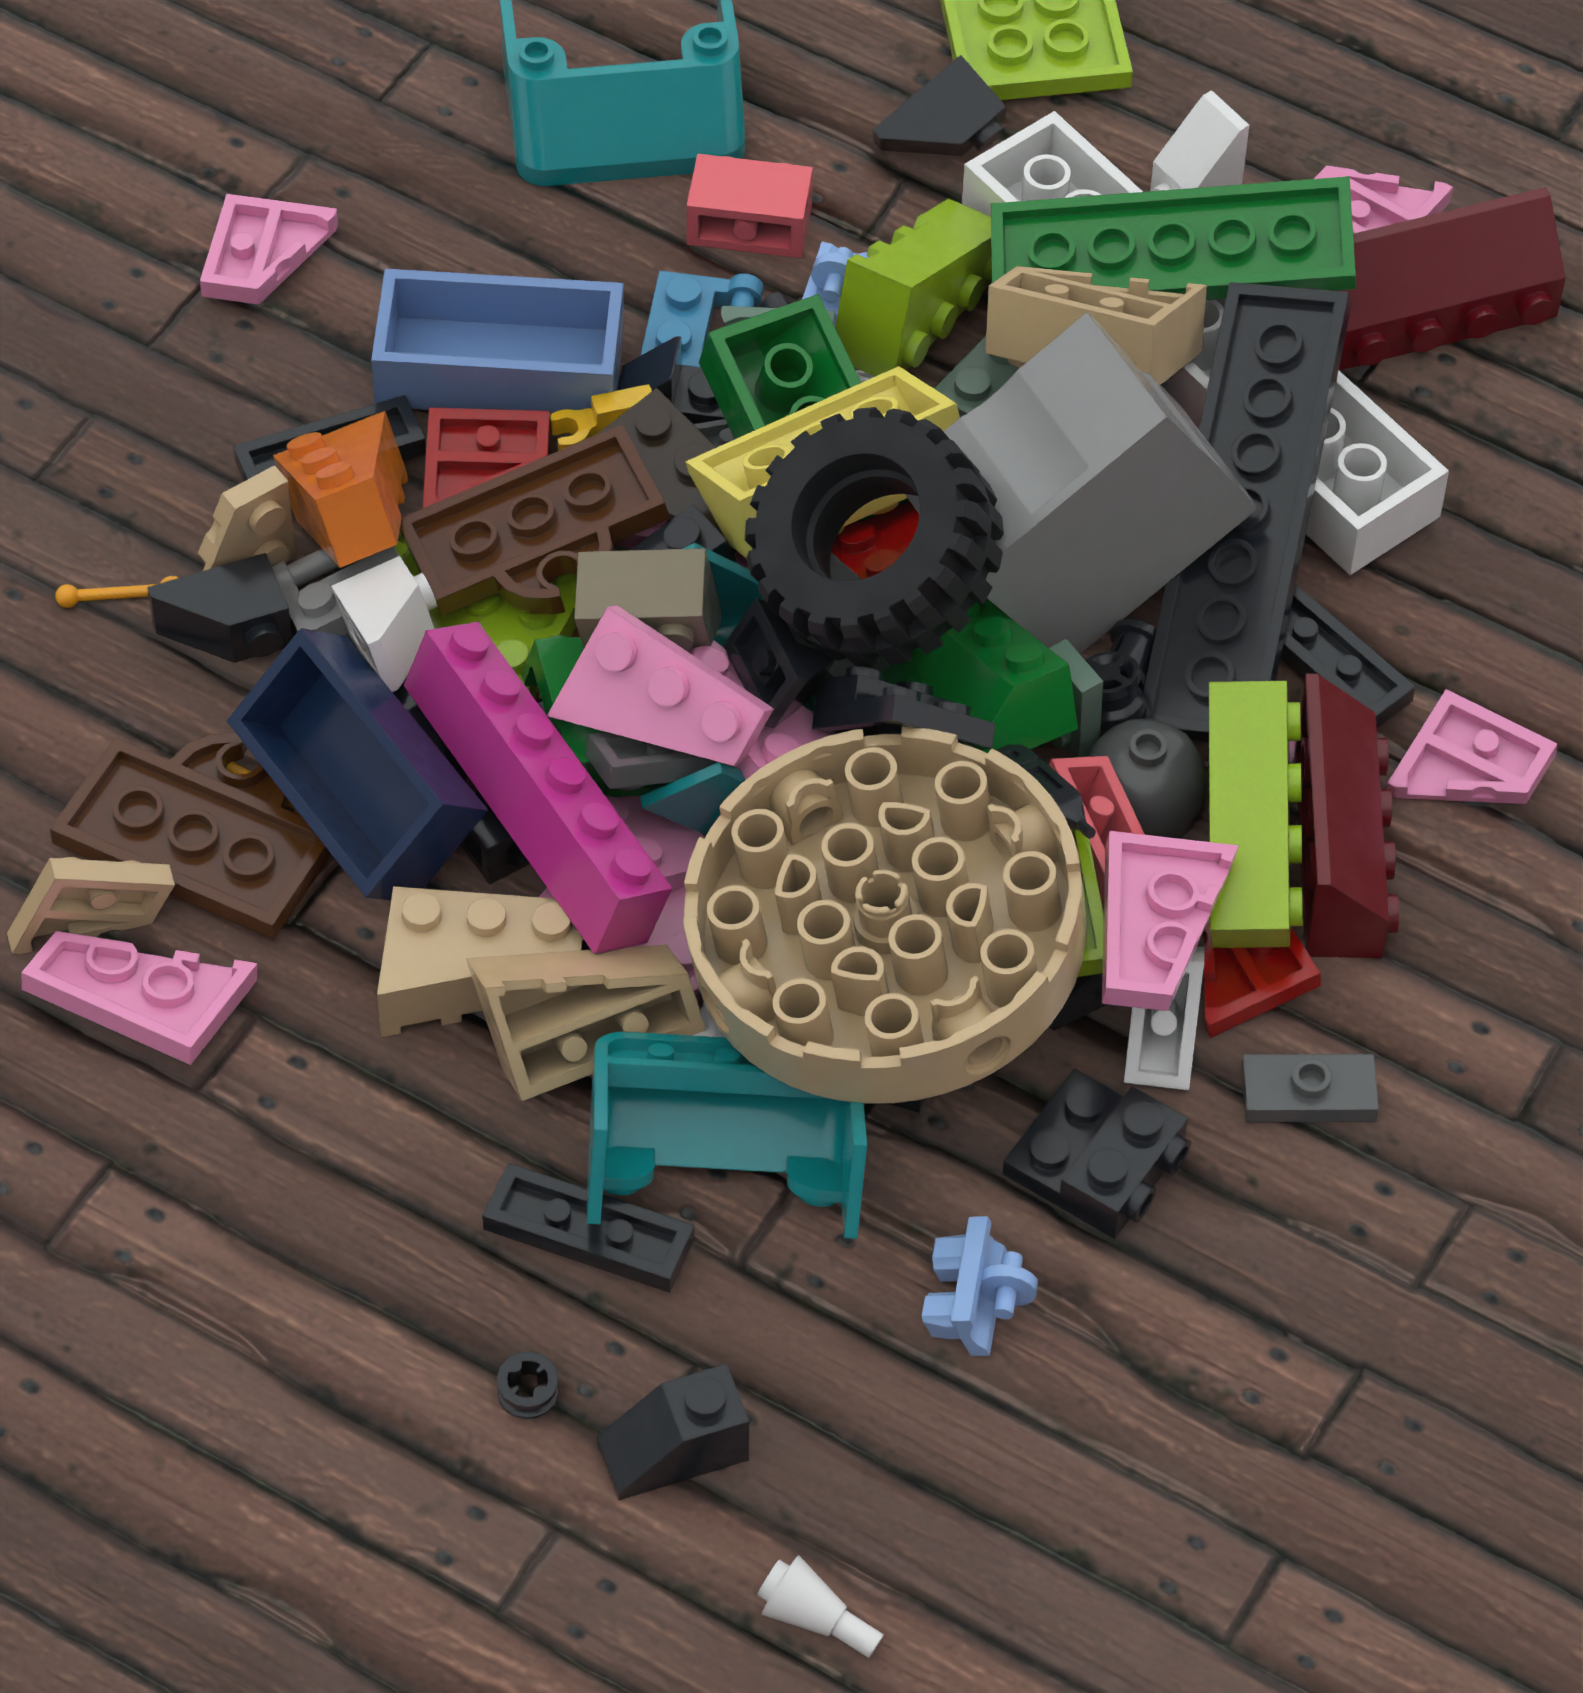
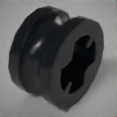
[497,1351,559,1419]

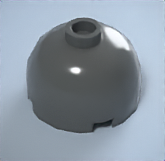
[1088,719,1207,839]

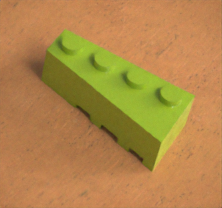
[835,198,992,377]
[1209,681,1303,948]

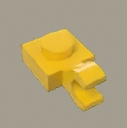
[550,384,652,451]

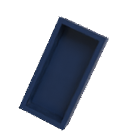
[227,628,488,900]

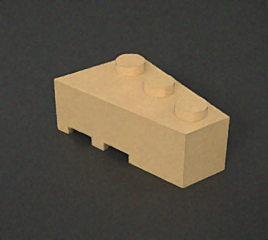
[377,886,589,1038]
[466,944,706,1101]

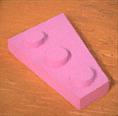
[21,931,258,1065]

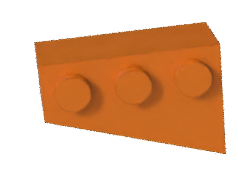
[273,411,408,568]

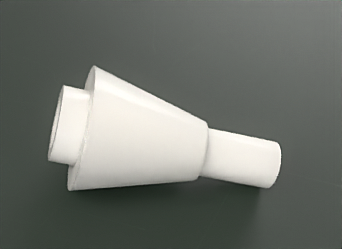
[757,1555,884,1658]

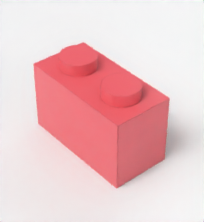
[687,154,813,258]

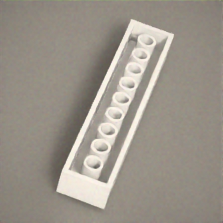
[962,111,1449,575]

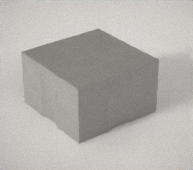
[905,312,1259,654]

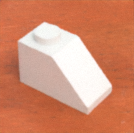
[1150,90,1249,191]
[331,556,437,692]
[1124,947,1204,1090]

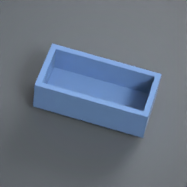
[371,269,624,415]

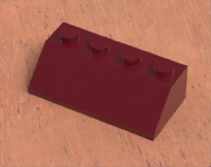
[1339,187,1566,371]
[1294,674,1399,958]

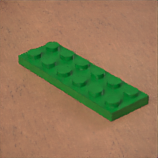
[991,176,1356,300]

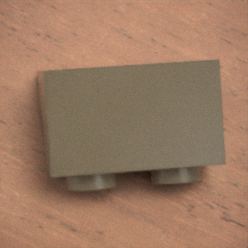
[574,548,722,651]

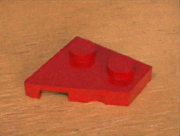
[1203,917,1321,1038]

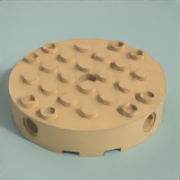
[683,727,1087,1103]

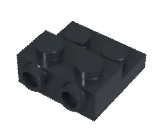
[812,667,995,750]
[1002,1068,1191,1239]

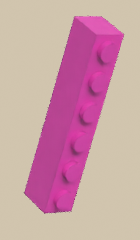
[404,622,672,954]

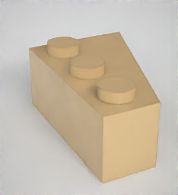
[985,266,1207,385]

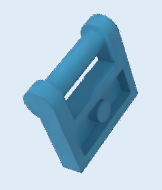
[640,270,764,368]

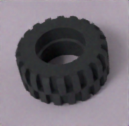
[745,407,1004,667]

